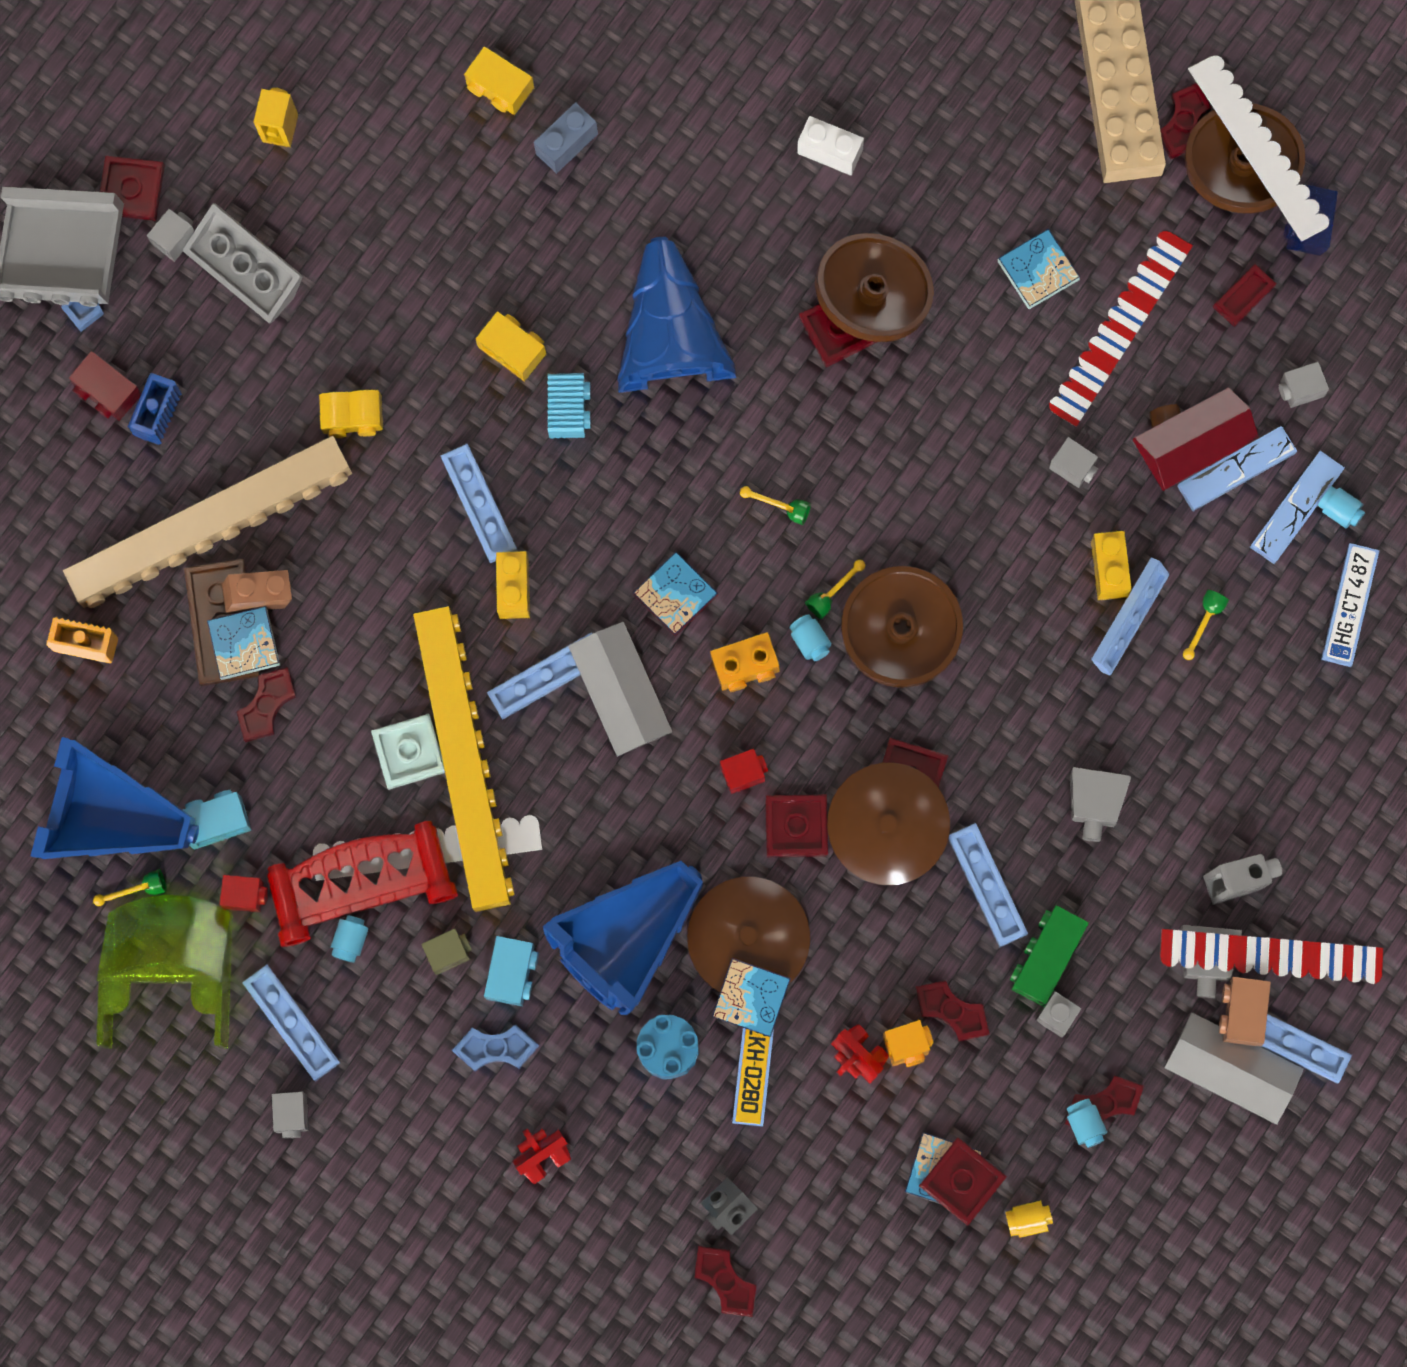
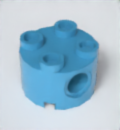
[637,1015,699,1079]

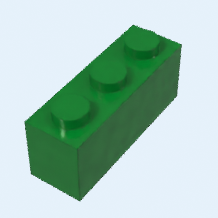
[1010,905,1089,1007]

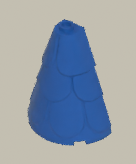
[617,237,736,393]
[30,737,199,859]
[543,861,703,1015]

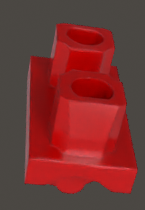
[831,1024,889,1084]
[513,1128,571,1184]

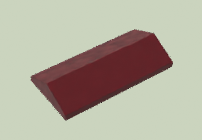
[1132,387,1259,491]

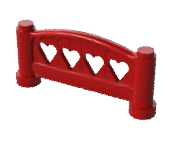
[267,821,458,947]

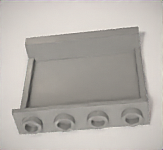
[0,187,124,307]

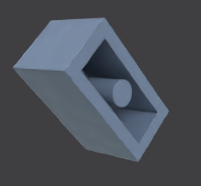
[534,102,598,174]

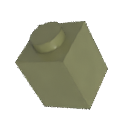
[421,929,472,975]

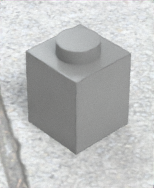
[147,209,194,262]
[1279,362,1329,408]
[1049,437,1099,488]
[1036,992,1082,1038]
[272,1092,309,1138]

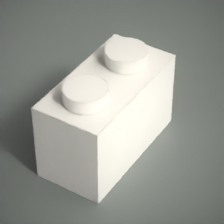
[798,116,864,176]

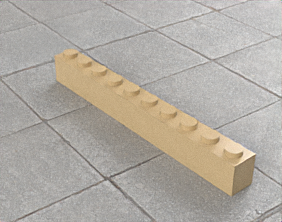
[63,436,352,608]

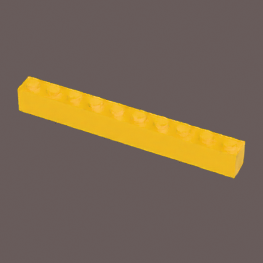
[413,606,515,912]

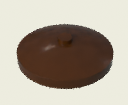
[1185,103,1305,213]
[815,233,934,342]
[841,566,963,688]
[827,763,950,885]
[687,877,810,993]

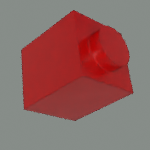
[720,749,768,794]
[219,875,268,912]

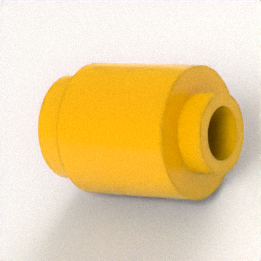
[1005,1200,1053,1238]

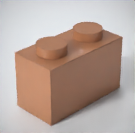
[222,570,292,613]
[1219,977,1271,1047]

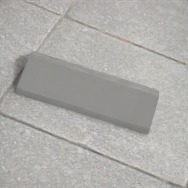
[182,203,303,323]
[568,622,672,757]
[1164,1012,1304,1125]

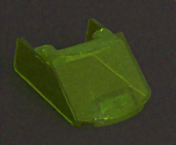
[96,895,232,1049]

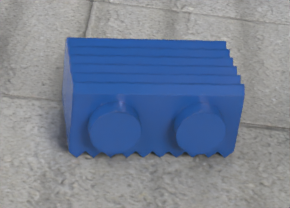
[128,373,182,445]

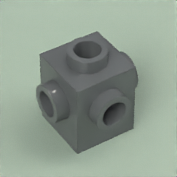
[700,1177,758,1235]

